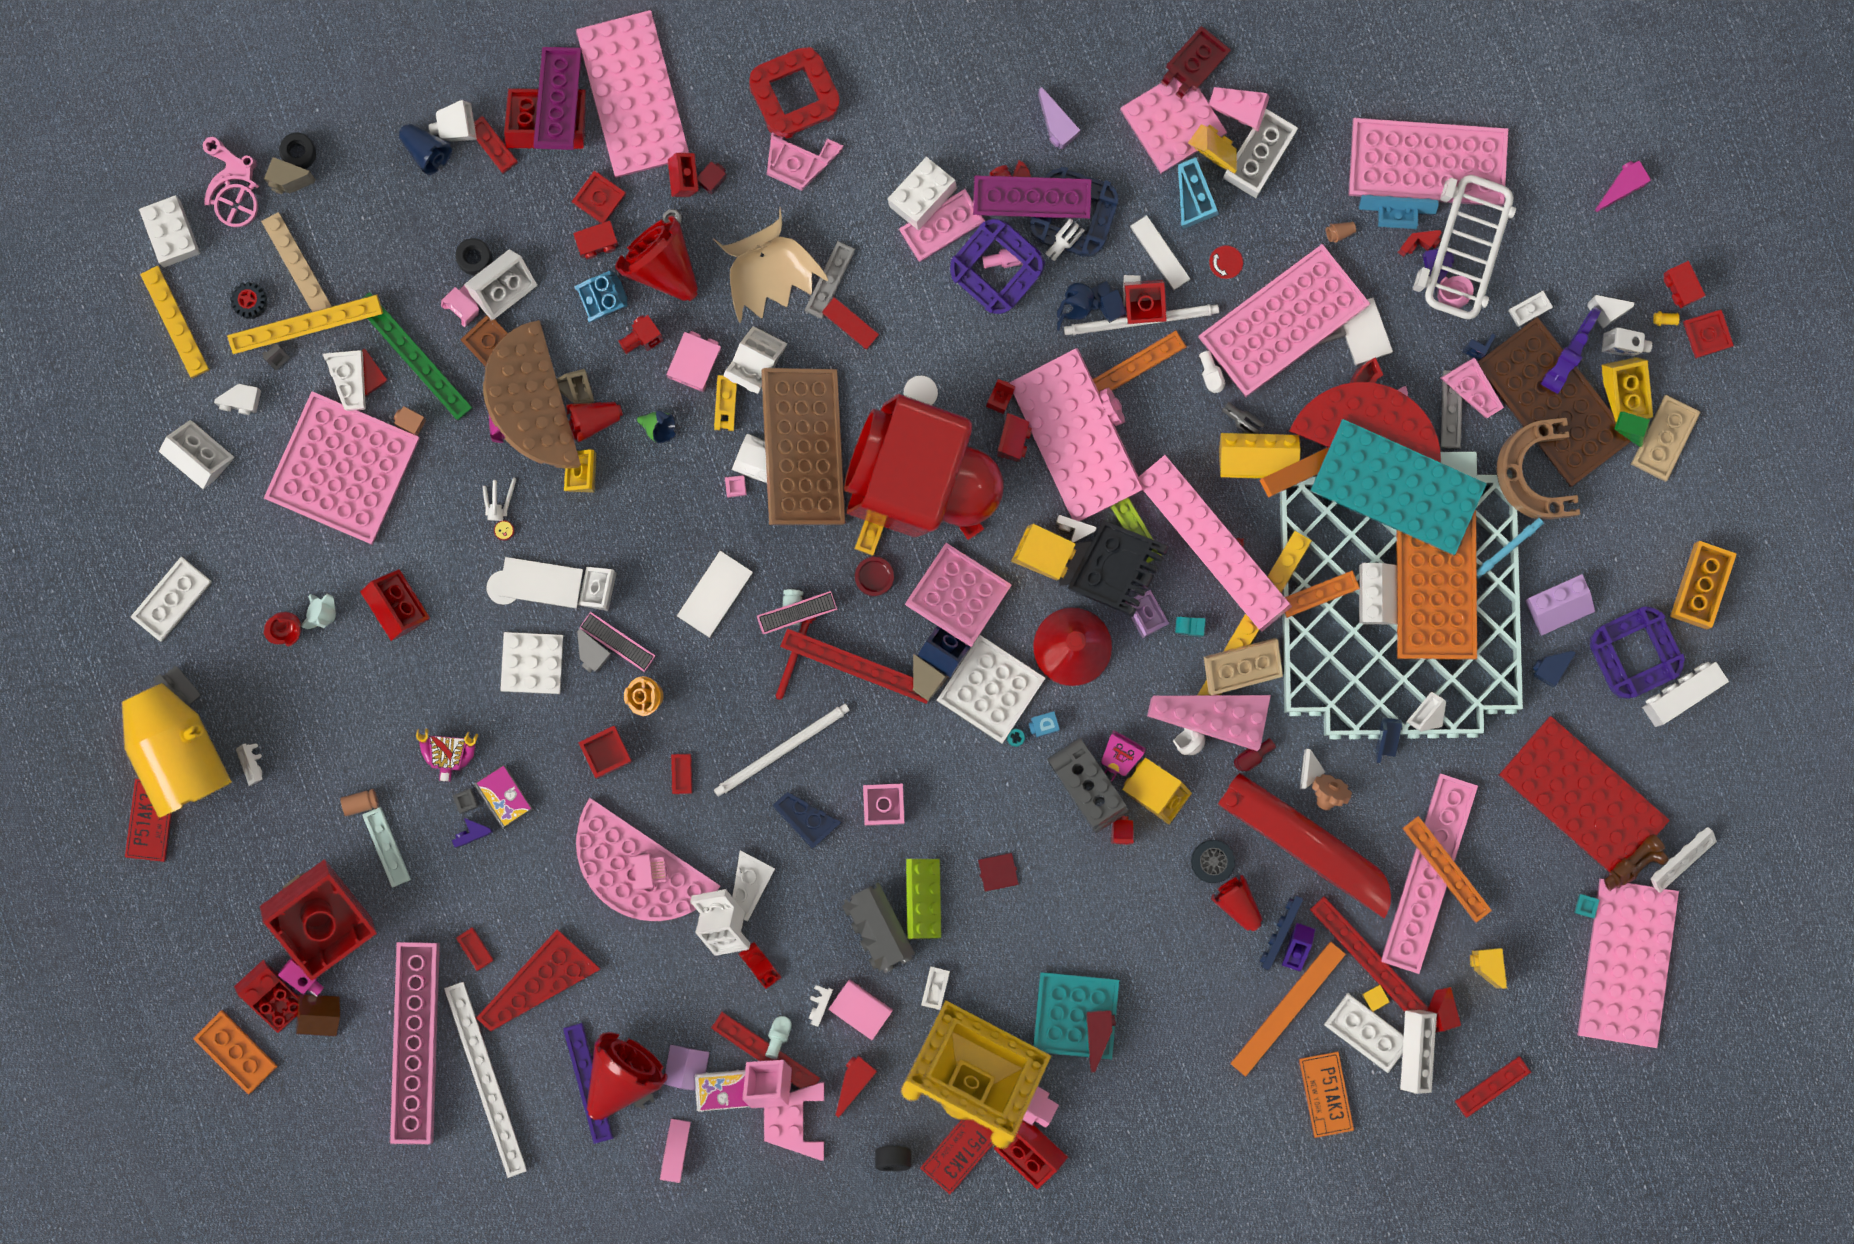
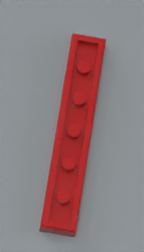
[711,1012,820,1089]

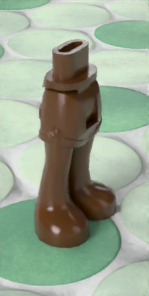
[1604,834,1669,891]

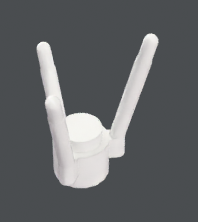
[483,478,516,521]

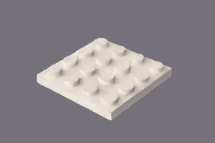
[936,635,1045,744]

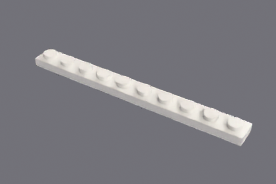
[444,982,527,1178]

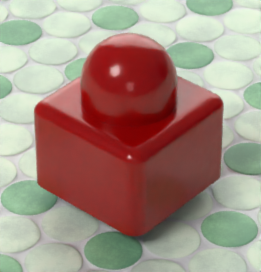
[844,393,1004,537]

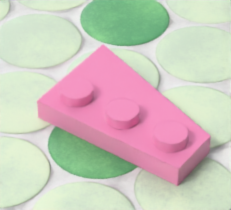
[1209,87,1269,132]
[1440,358,1504,418]

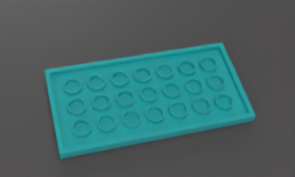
[1310,419,1487,556]

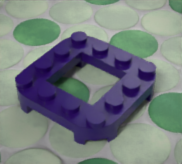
[950,219,1045,314]
[1590,606,1685,699]

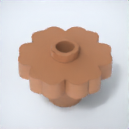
[1312,774,1352,810]

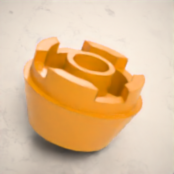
[624,676,664,716]

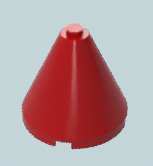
[615,216,698,301]
[1033,608,1112,686]
[587,1032,667,1120]

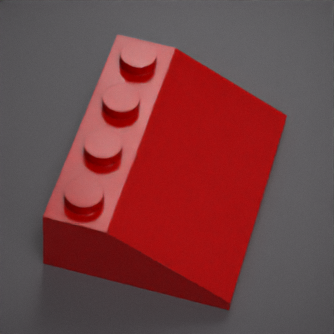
[504,89,586,149]

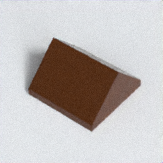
[296,994,340,1036]

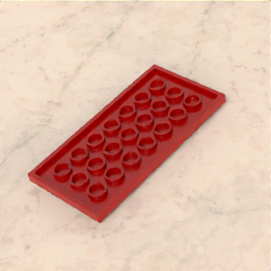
[1498,716,1670,872]

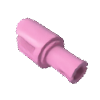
[982,249,1023,269]

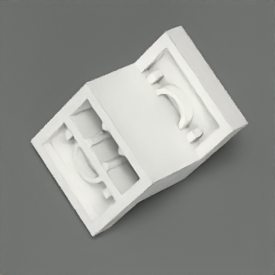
[724,326,787,394]
[690,889,750,956]

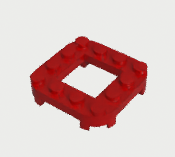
[749,47,840,139]

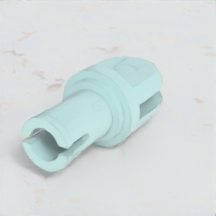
[765,1016,792,1059]

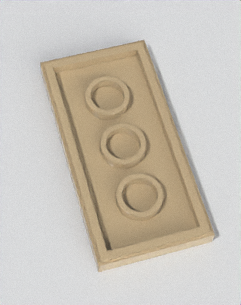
[1631,395,1701,482]
[1204,638,1283,696]

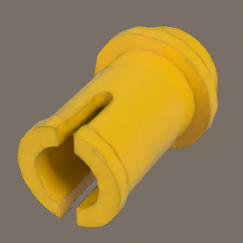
[1653,311,1679,326]

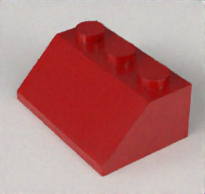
[360,569,430,641]
[994,1120,1068,1189]

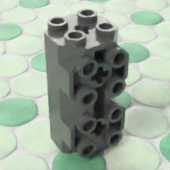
[842,883,915,973]

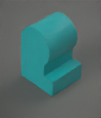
[1175,617,1205,637]

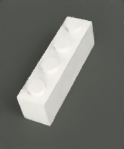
[1401,1010,1436,1094]

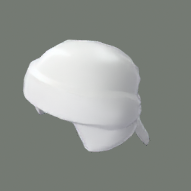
[1173,728,1205,755]

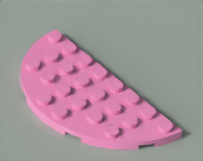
[576,798,721,921]

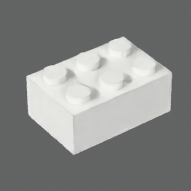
[888,157,957,231]
[139,195,200,267]

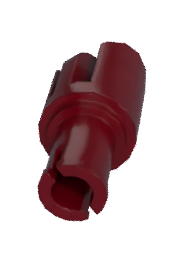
[1234,738,1276,771]

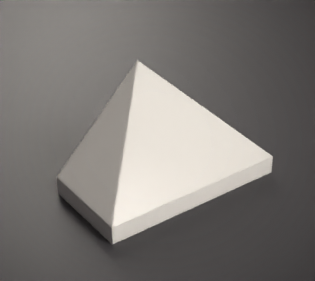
[1407,692,1446,732]
[1300,749,1325,789]

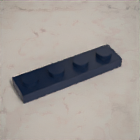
[1259,895,1303,970]

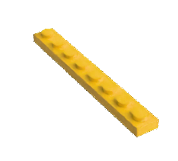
[227,294,383,354]

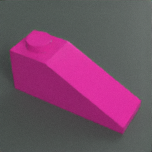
[1595,161,1651,212]

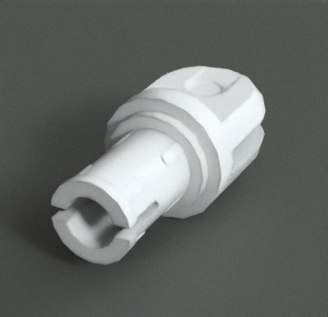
[1199,351,1225,393]

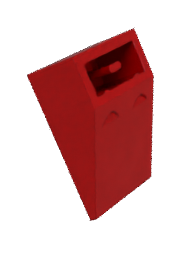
[234,959,299,1033]

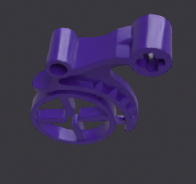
[1541,306,1601,394]

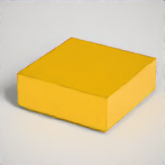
[1362,985,1389,1012]

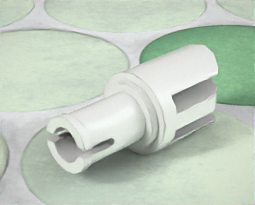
[1046,218,1085,261]

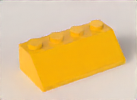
[1219,433,1300,478]

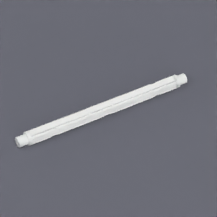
[1064,304,1219,336]
[714,704,850,797]

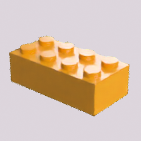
[1670,541,1737,630]

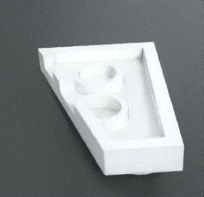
[323,350,366,411]
[733,851,775,921]

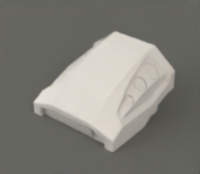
[732,434,767,483]

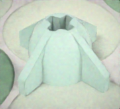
[301,594,336,629]

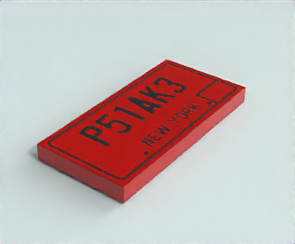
[125,779,172,862]
[920,1119,993,1194]

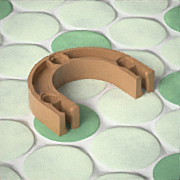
[1497,418,1580,520]

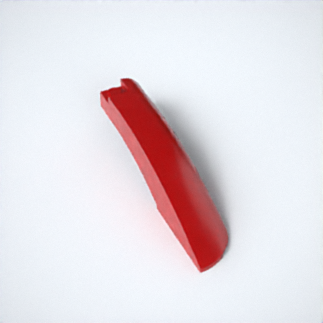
[1218,773,1391,919]

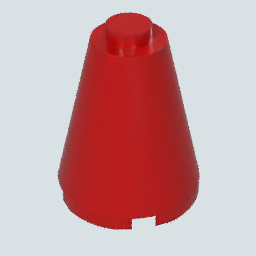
[566,402,623,442]
[1211,875,1263,931]

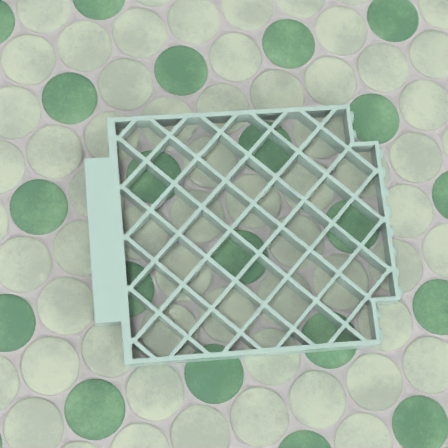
[1280,452,1523,740]

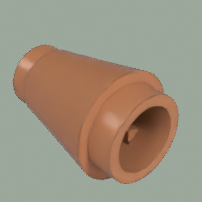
[1326,222,1356,243]

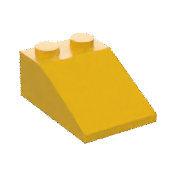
[1188,124,1237,174]
[1602,357,1653,423]

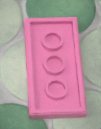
[899,189,985,263]

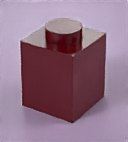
[697,161,727,195]

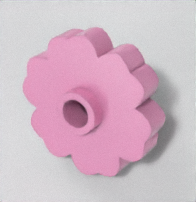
[1100,388,1125,426]

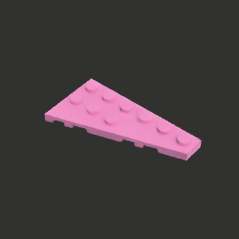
[1147,695,1271,751]

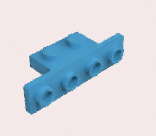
[1359,195,1439,229]

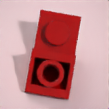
[1398,230,1442,257]
[739,942,781,989]

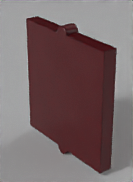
[978,853,1019,892]

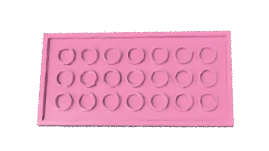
[576,10,689,178]
[1349,118,1508,206]
[1198,244,1370,397]
[1010,348,1144,522]
[1577,879,1679,1048]

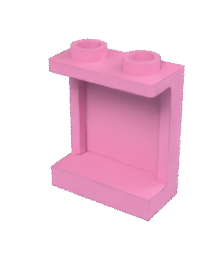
[667,331,721,392]

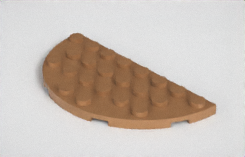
[483,320,581,468]

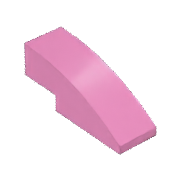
[660,1119,691,1183]

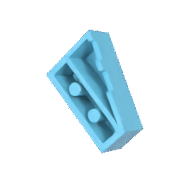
[1178,157,1219,229]

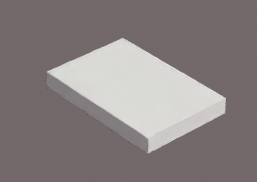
[1343,298,1393,366]

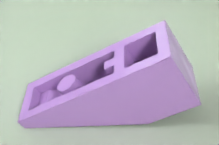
[1038,88,1080,149]

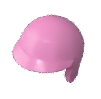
[1438,276,1474,309]

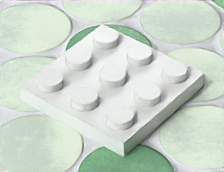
[501,632,564,694]

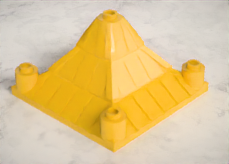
[901,1000,1051,1148]

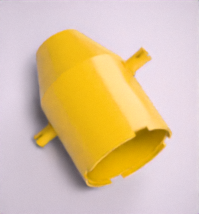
[122,683,231,818]

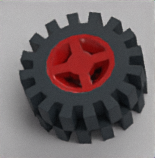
[230,282,268,319]

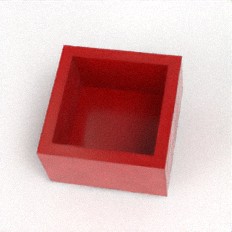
[578,726,633,779]

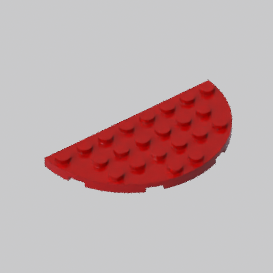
[1289,382,1441,463]

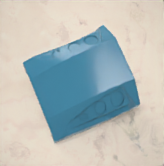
[574,271,627,322]

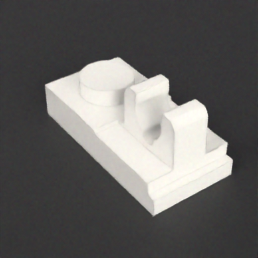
[236,743,262,786]
[809,986,833,1027]

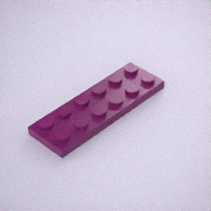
[534,47,582,150]
[973,175,1092,218]

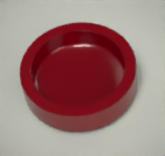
[855,557,894,597]

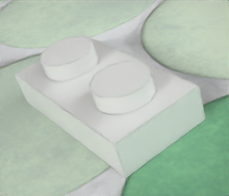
[1508,291,1553,327]
[921,967,950,1010]

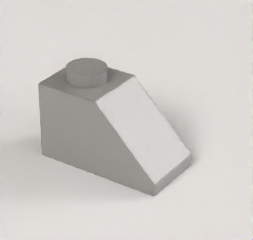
[577,629,612,673]

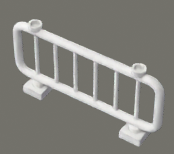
[1412,175,1516,319]

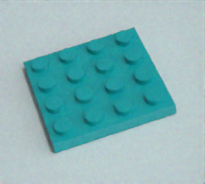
[1033,972,1119,1059]

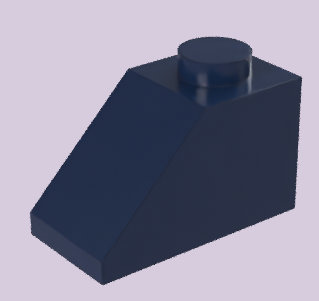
[1532,651,1576,687]

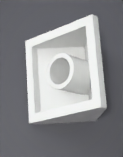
[1588,295,1634,328]
[578,567,616,611]

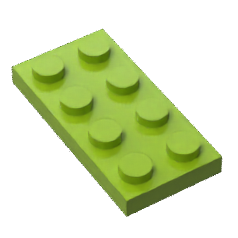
[906,859,941,939]

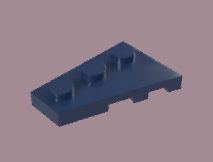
[772,792,842,849]

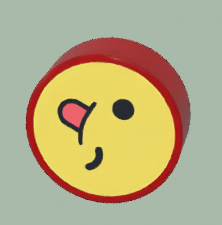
[494,521,514,541]

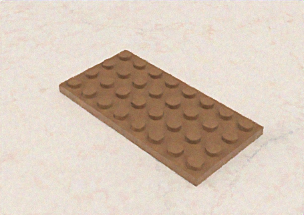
[761,368,845,525]

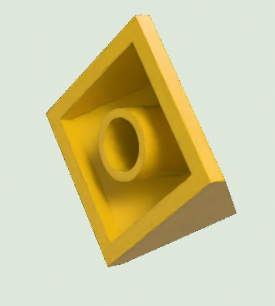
[564,450,596,493]

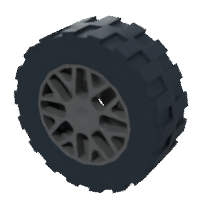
[1191,840,1235,883]

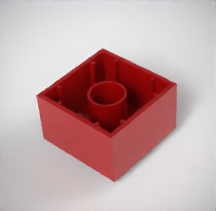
[260,859,377,981]

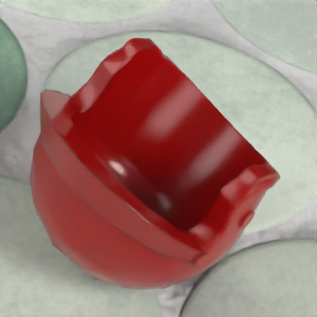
[264,612,301,646]

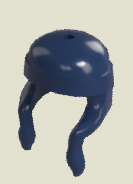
[1057,283,1100,331]

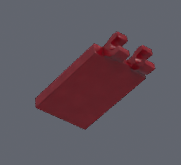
[1161,26,1231,99]

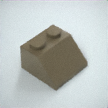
[264,157,316,194]

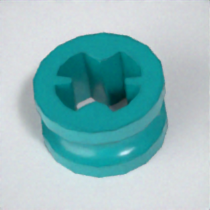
[1007,729,1025,747]

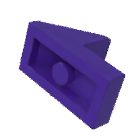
[452,818,493,848]

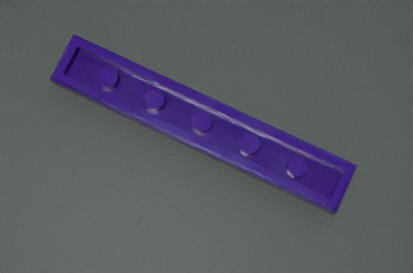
[563,1023,614,1144]

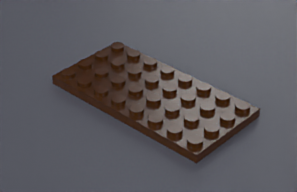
[1478,317,1631,488]

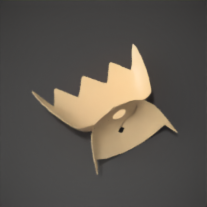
[713,208,828,323]

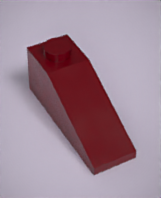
[1086,1010,1116,1072]

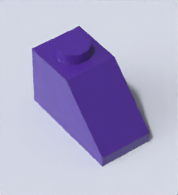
[1422,249,1454,292]
[1282,923,1315,972]

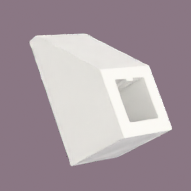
[214,384,261,415]

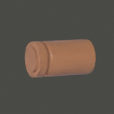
[340,789,379,816]

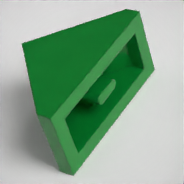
[1614,412,1650,447]

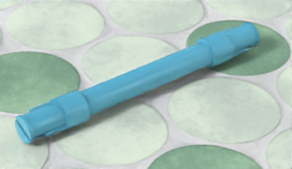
[1476,518,1544,579]

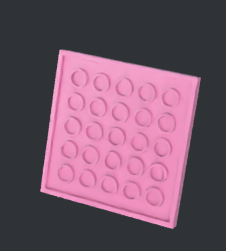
[264,392,420,545]

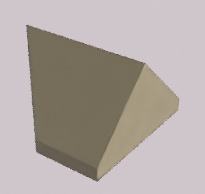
[556,369,594,404]
[913,654,950,701]

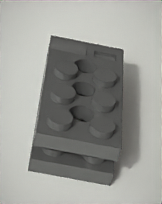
[1047,738,1129,833]

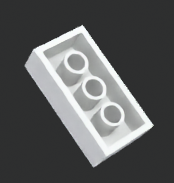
[1223,109,1298,198]
[1642,662,1729,727]

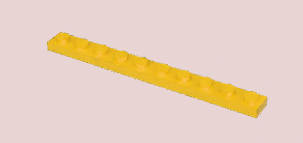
[1197,531,1312,696]

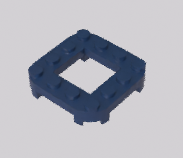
[1030,167,1118,257]

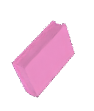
[828,979,893,1040]

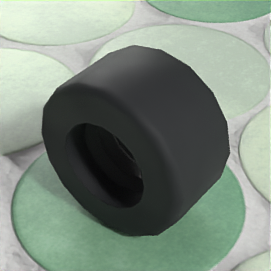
[279,132,316,169]
[455,238,492,275]
[875,1146,911,1172]

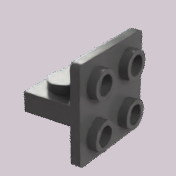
[147,666,201,706]

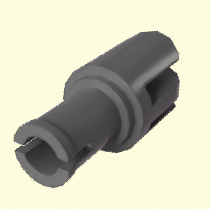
[1222,402,1265,434]

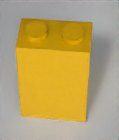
[1011,524,1076,580]
[1122,758,1192,825]

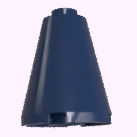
[399,124,452,175]

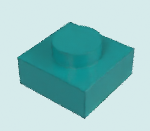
[1574,894,1600,919]

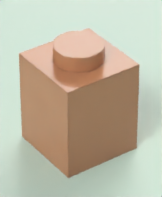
[394,406,426,436]

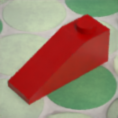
[836,1056,877,1118]

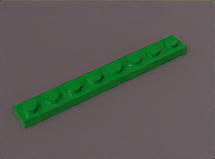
[363,292,473,421]

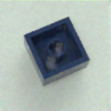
[918,626,971,677]

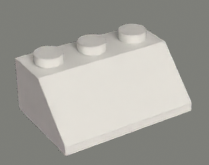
[464,249,537,320]
[159,420,234,489]
[1359,563,1397,625]

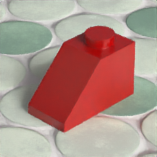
[1111,816,1134,845]
[1427,987,1461,1033]

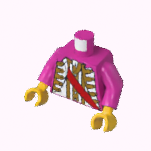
[416,728,478,782]

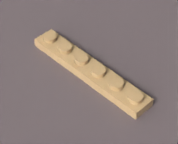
[261,212,332,312]

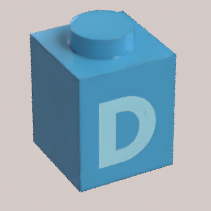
[1028,711,1060,738]

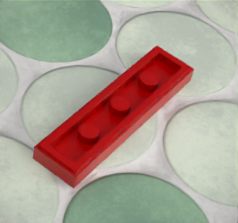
[1454,1056,1531,1118]

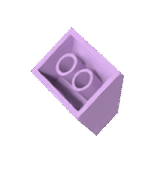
[1525,574,1595,636]

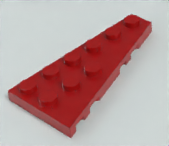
[476,929,601,1031]

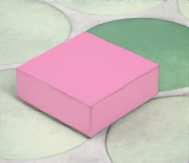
[725,475,747,498]

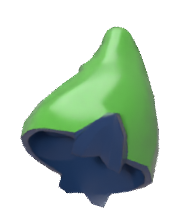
[637,411,676,443]

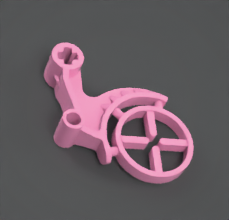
[203,137,259,228]

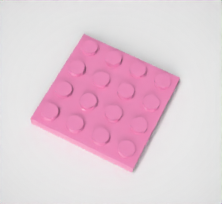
[1120,78,1227,174]
[905,543,1012,647]

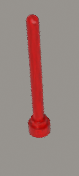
[776,617,816,700]

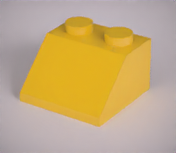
[1470,948,1507,989]

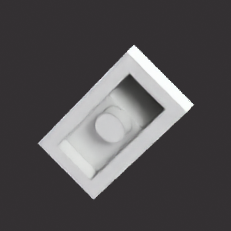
[1056,515,1096,543]

